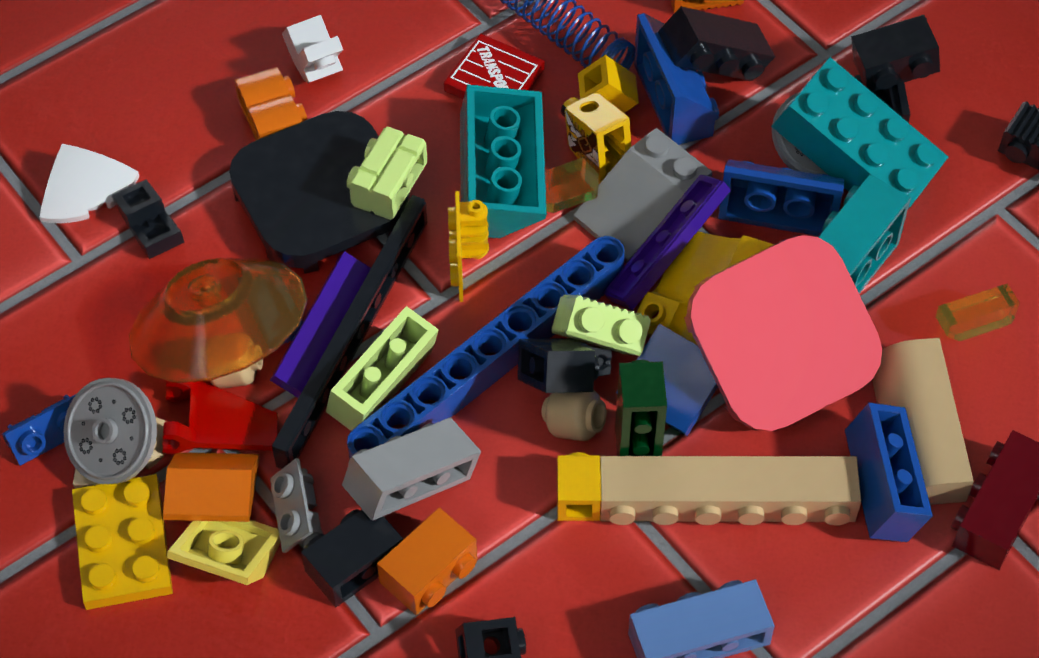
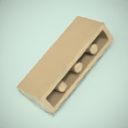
[872,338,974,505]

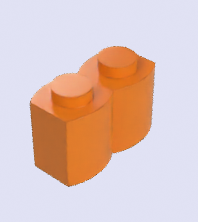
[235,67,308,140]

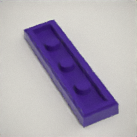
[603,174,731,311]
[270,251,371,398]

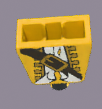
[561,93,632,184]

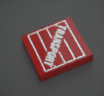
[444,34,545,99]

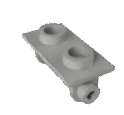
[270,458,323,553]

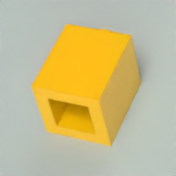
[578,55,639,113]
[557,452,601,521]

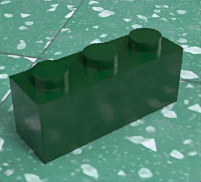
[615,360,667,456]

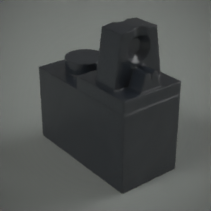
[518,338,612,393]

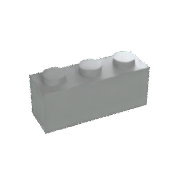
[342,417,481,521]

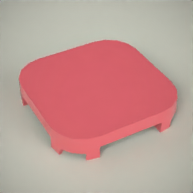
[684,235,882,431]

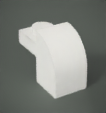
[282,15,343,83]

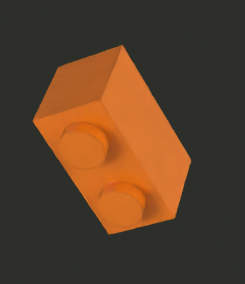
[377,507,477,615]

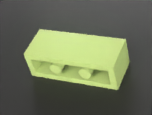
[326,306,439,431]

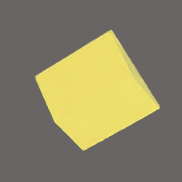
[167,520,281,585]

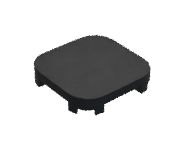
[229,111,410,274]

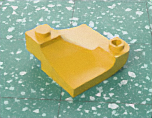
[637,231,775,345]

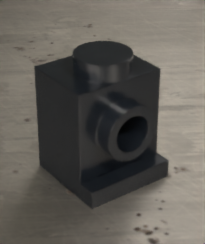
[455,617,526,658]

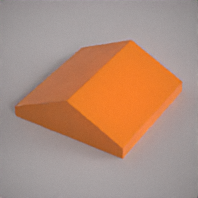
[163,453,260,522]

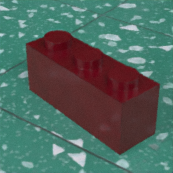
[951,430,1039,570]

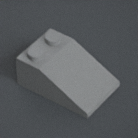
[573,128,712,264]

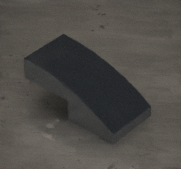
[112,179,185,259]

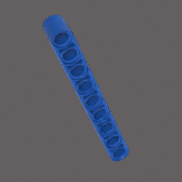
[347,236,625,459]

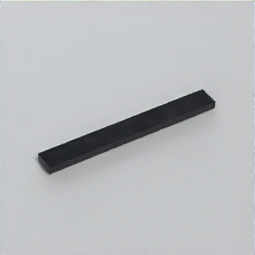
[272,195,427,469]

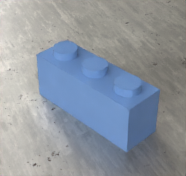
[628,579,775,658]

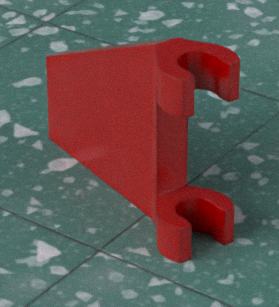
[162,369,278,454]

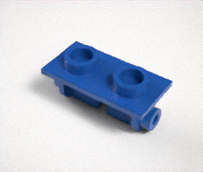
[2,394,76,466]

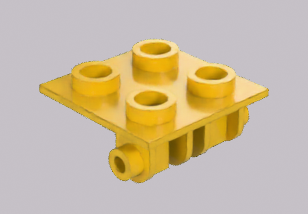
[448,191,489,302]

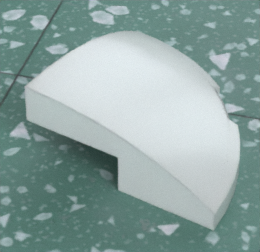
[39,144,139,223]

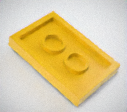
[72,474,173,610]

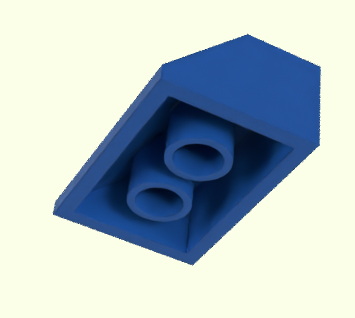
[634,13,719,145]
[718,159,844,236]

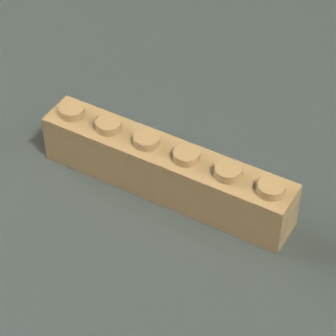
[600,456,861,525]

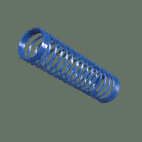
[500,0,636,70]

